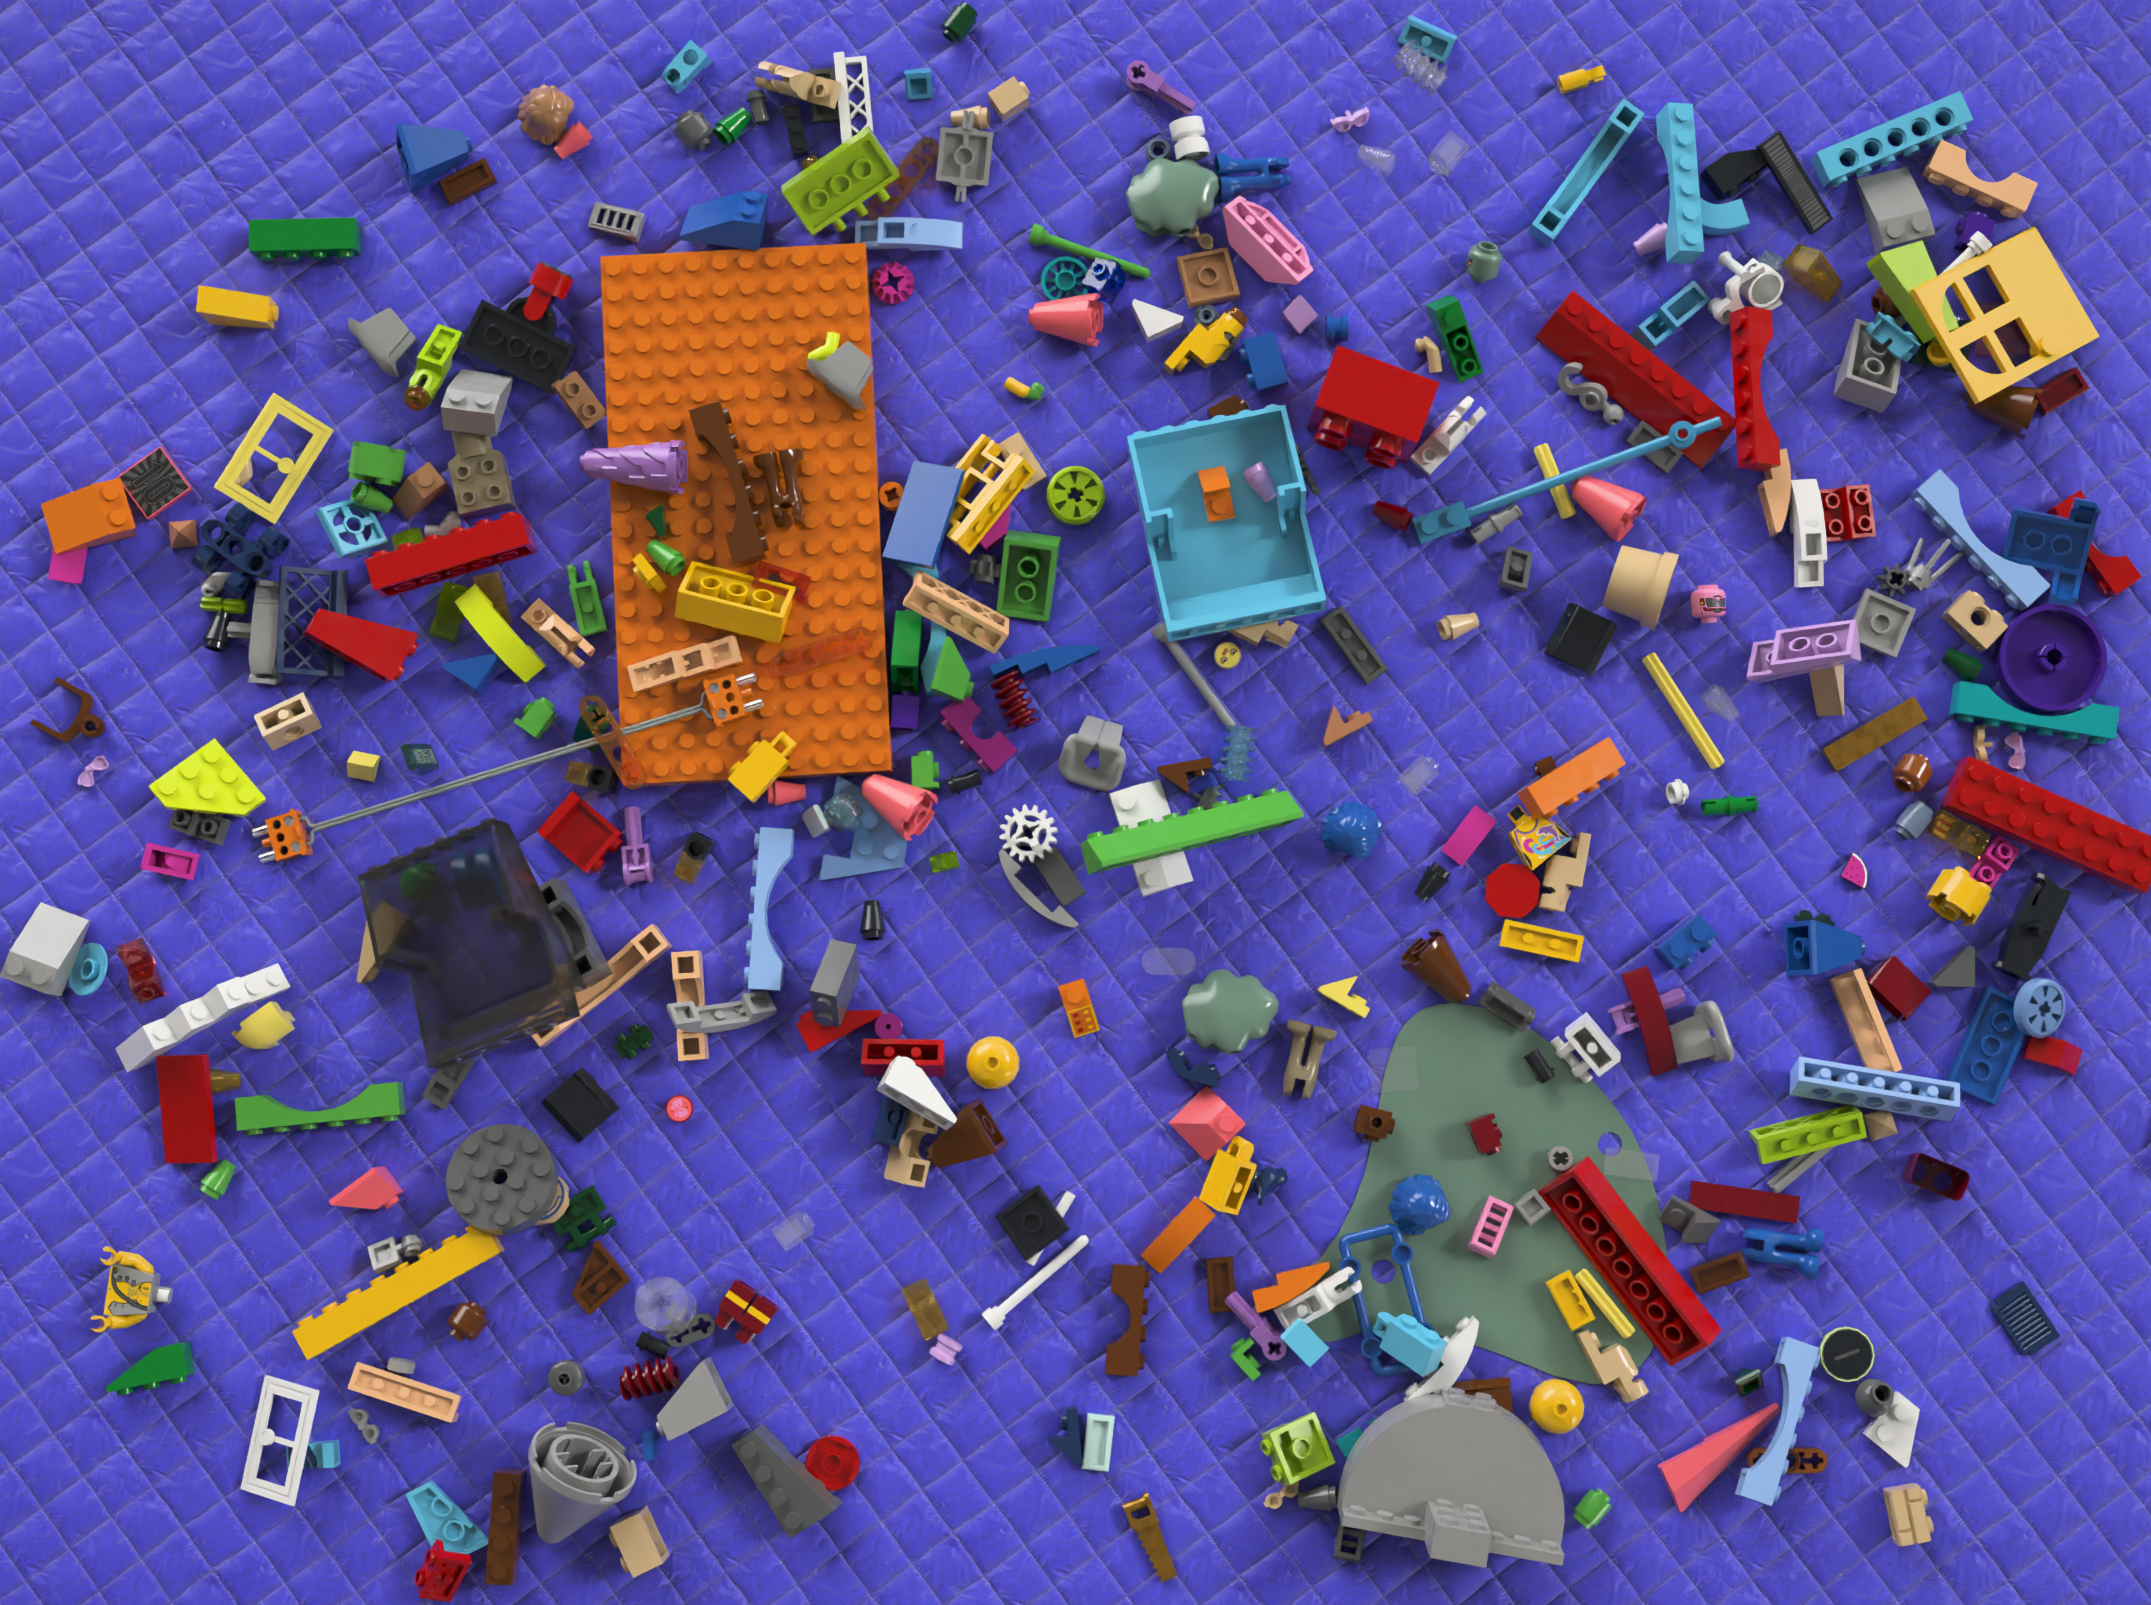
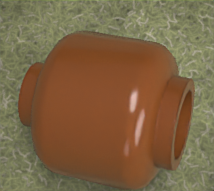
[1892,753,1933,793]

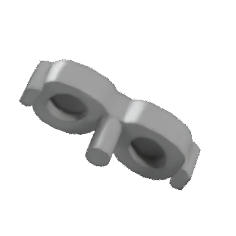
[348,1408,380,1445]

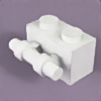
[1550,1012,1621,1084]

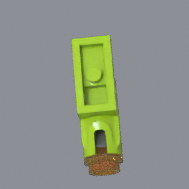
[404,324,463,411]

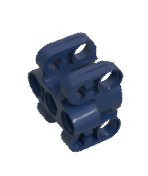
[191,502,290,600]

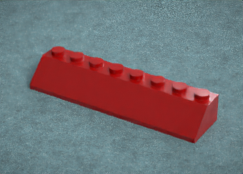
[1535,290,1736,469]
[1538,1156,1722,1366]

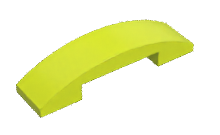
[454,584,546,683]

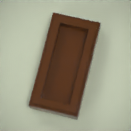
[438,158,498,207]
[1689,1250,1751,1294]
[1205,1256,1235,1313]

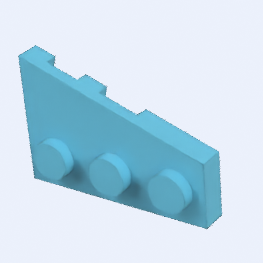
[405,1480,488,1554]

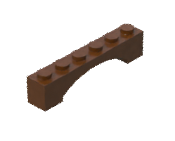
[689,401,769,568]

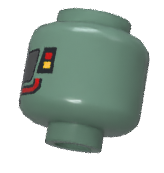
[1465,241,1502,283]

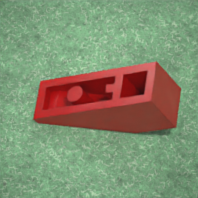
[796,1010,883,1053]

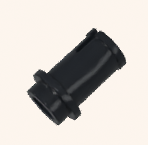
[947,769,983,796]
[1524,1048,1555,1084]
[635,1331,671,1360]

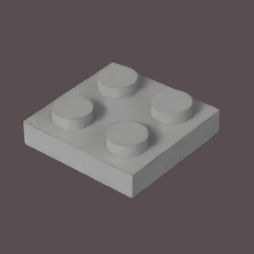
[1852,588,1916,659]

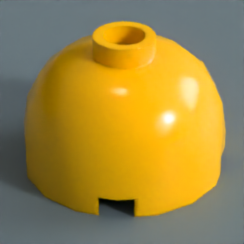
[966,1036,1020,1090]
[1529,1378,1584,1434]

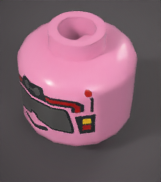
[1691,585,1726,623]

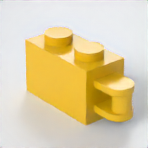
[728,731,797,803]
[1199,1136,1257,1215]

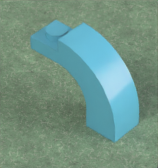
[1668,175,1750,236]

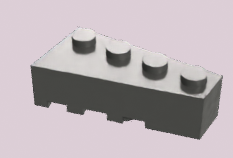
[731,1423,843,1538]

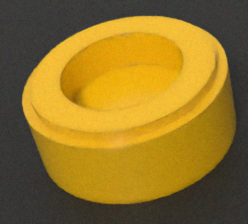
[1927,341,1951,367]

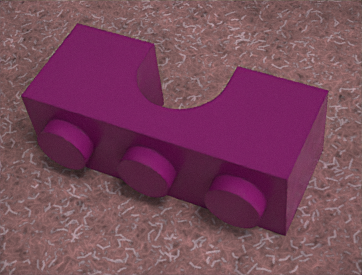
[940,697,1018,774]

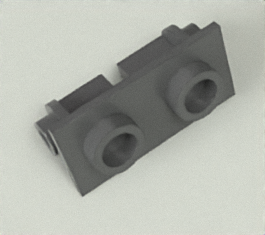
[1478,981,1537,1033]

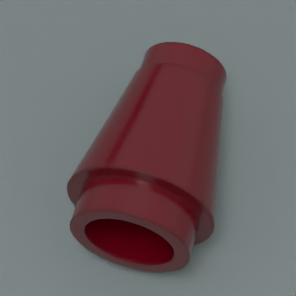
[1372,500,1413,532]

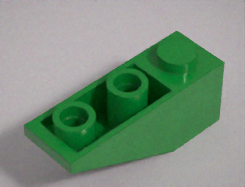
[1426,295,1484,383]
[106,1341,195,1396]

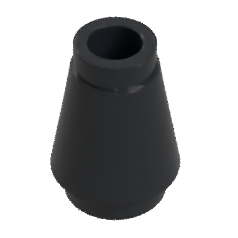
[203,611,231,653]
[1414,862,1451,902]
[859,900,886,941]

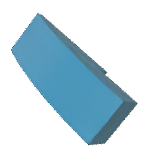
[1630,280,1711,352]

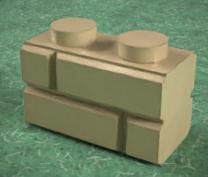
[1883,1483,1934,1547]

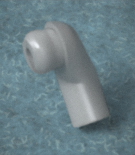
[424,511,461,537]

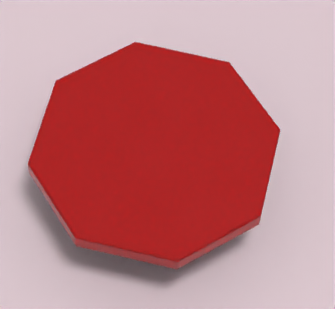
[1485,863,1540,918]

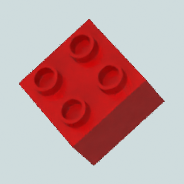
[1307,345,1440,470]

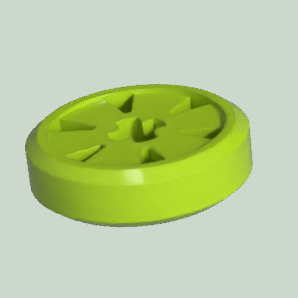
[1047,466,1105,525]

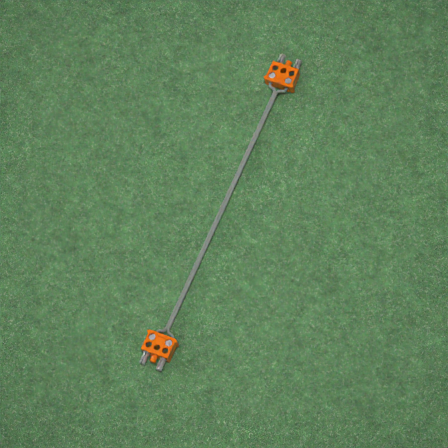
[252,673,764,863]

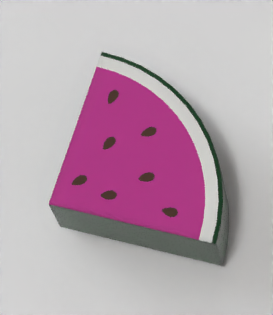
[1839,852,1868,889]

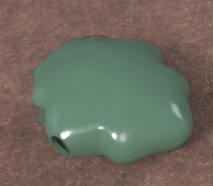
[1125,158,1220,237]
[1181,969,1279,1055]

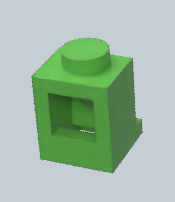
[514,696,558,740]
[911,751,940,790]

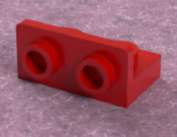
[414,1539,472,1602]

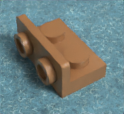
[551,371,607,429]

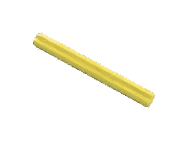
[1642,652,1724,769]

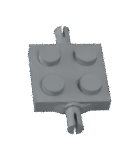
[936,110,994,202]

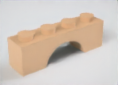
[1922,140,2038,218]
[671,950,709,1061]

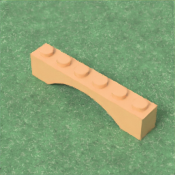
[523,924,672,1047]

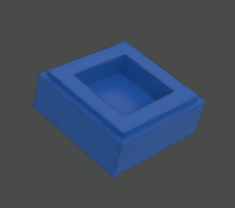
[643,1430,657,1461]

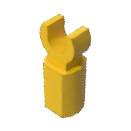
[1557,65,1606,94]

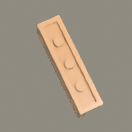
[903,569,1010,654]
[1828,968,1902,1072]
[347,1362,462,1423]

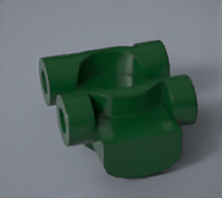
[613,1023,654,1060]

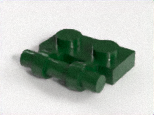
[552,1185,617,1253]

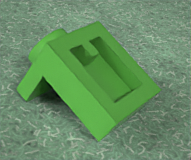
[1229,1337,1261,1381]

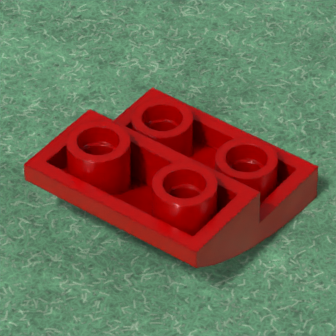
[1819,484,1876,543]

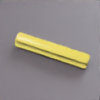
[1534,443,1575,519]
[1575,1269,1635,1339]

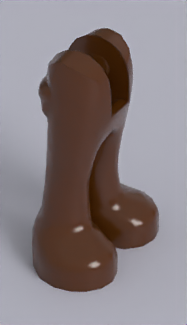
[753,449,804,528]

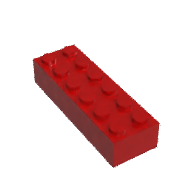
[365,511,538,598]

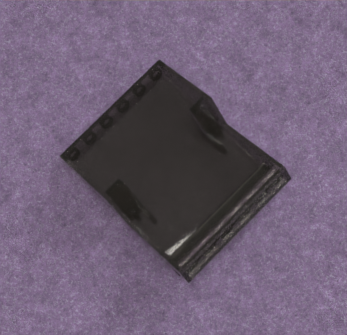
[358,818,588,1070]

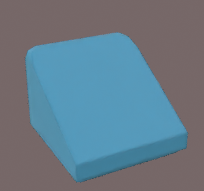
[904,68,933,100]

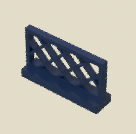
[276,566,348,679]

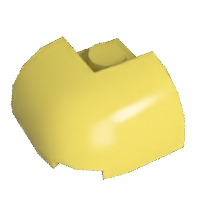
[231,1002,295,1049]

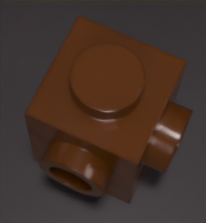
[1352,1104,1395,1143]

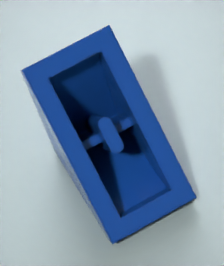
[443,653,502,693]

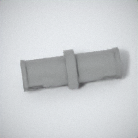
[1469,502,1523,545]

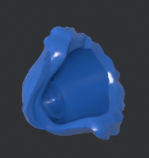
[1320,801,1382,859]
[1389,1174,1451,1236]

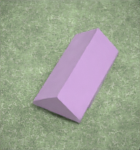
[1746,619,1861,683]

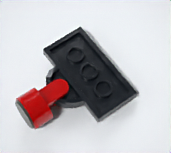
[459,261,578,395]

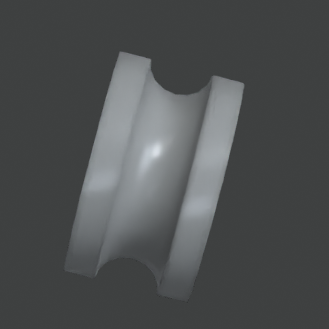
[1547,1146,1573,1171]

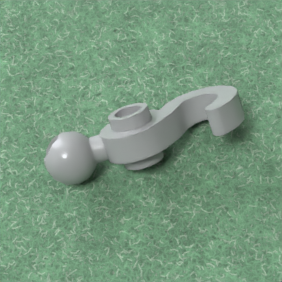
[1557,362,1624,425]

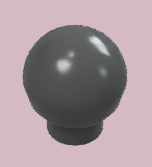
[1855,1378,1894,1417]

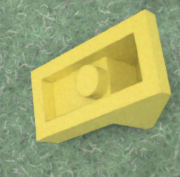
[1316,976,1370,1018]

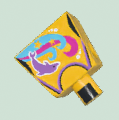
[1507,805,1572,871]

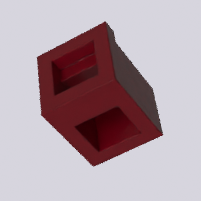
[1466,1113,1503,1156]

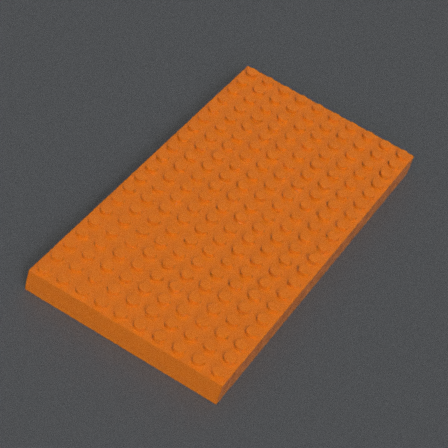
[600,243,893,787]

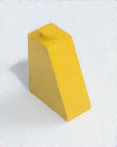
[196,285,279,329]

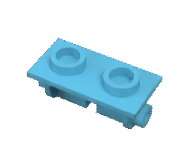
[1865,312,1921,363]

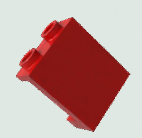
[537,791,624,875]

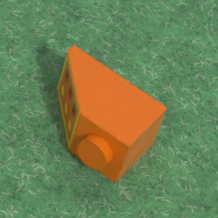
[1058,978,1100,1039]

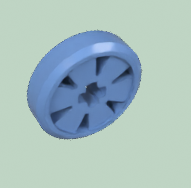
[2014,978,2066,1038]

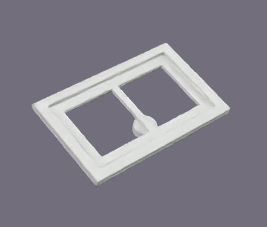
[240,1375,319,1506]

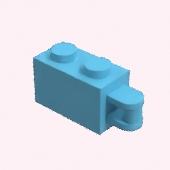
[1372,1312,1448,1377]

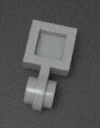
[367,1235,423,1274]

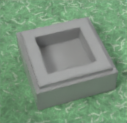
[1512,1188,1551,1226]

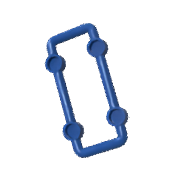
[1338,1223,1435,1378]

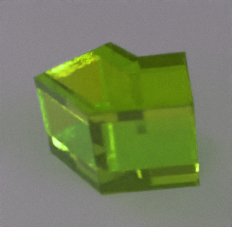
[391,527,423,550]
[930,851,960,873]

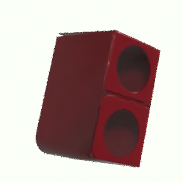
[1866,955,1932,1021]
[1901,1153,1970,1201]

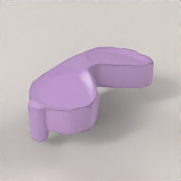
[2005,732,2026,770]
[77,755,109,788]

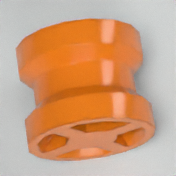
[879,482,904,512]

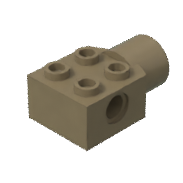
[448,431,517,520]

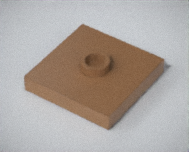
[1176,247,1240,309]

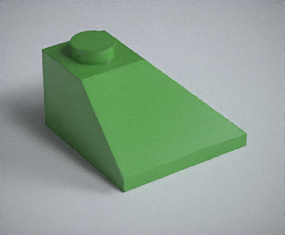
[931,636,974,703]

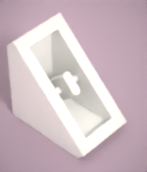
[1131,299,1184,343]

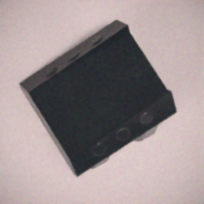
[1544,603,1617,675]
[541,1067,619,1144]

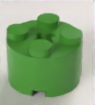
[348,441,407,487]

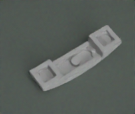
[998,849,1079,929]
[666,990,777,1033]

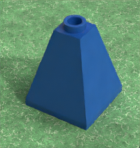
[395,124,473,193]
[1784,920,1865,976]

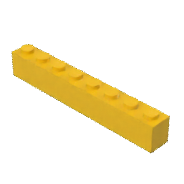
[292,1226,505,1360]

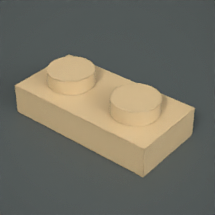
[998,432,1047,492]

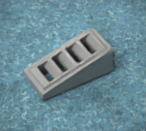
[588,202,646,243]

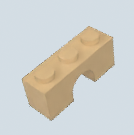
[884,1110,939,1188]

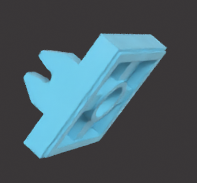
[316,499,388,560]

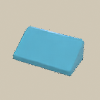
[1398,15,1457,64]

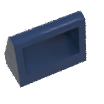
[871,1095,910,1147]

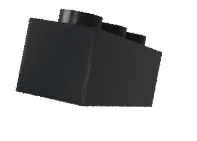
[782,104,810,159]

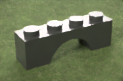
[531,878,613,987]

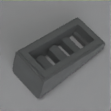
[1332,1519,1366,1564]

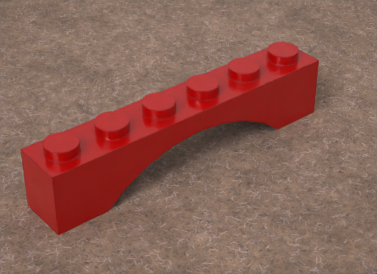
[1729,306,1781,471]

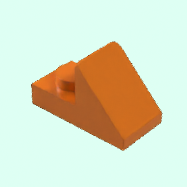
[1197,466,1235,524]

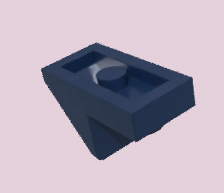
[1047,1405,1082,1464]

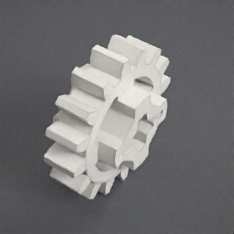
[999,804,1058,863]

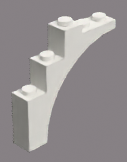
[115,963,290,1073]

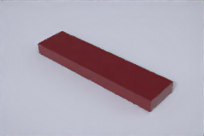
[1688,1180,1800,1223]

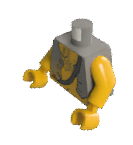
[90,1246,173,1332]

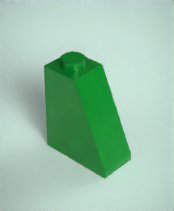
[891,610,923,694]

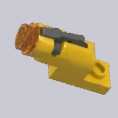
[1164,307,1248,375]

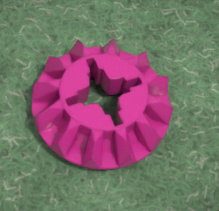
[872,261,914,304]

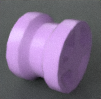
[929,1333,963,1366]

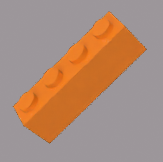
[1517,737,1626,821]

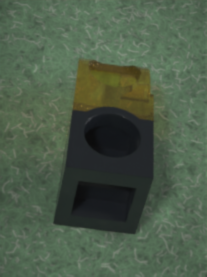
[564,760,620,795]
[673,831,717,885]

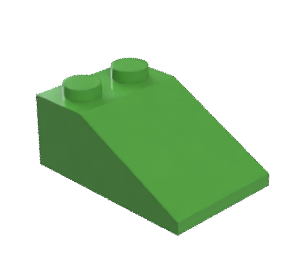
[996,530,1061,622]

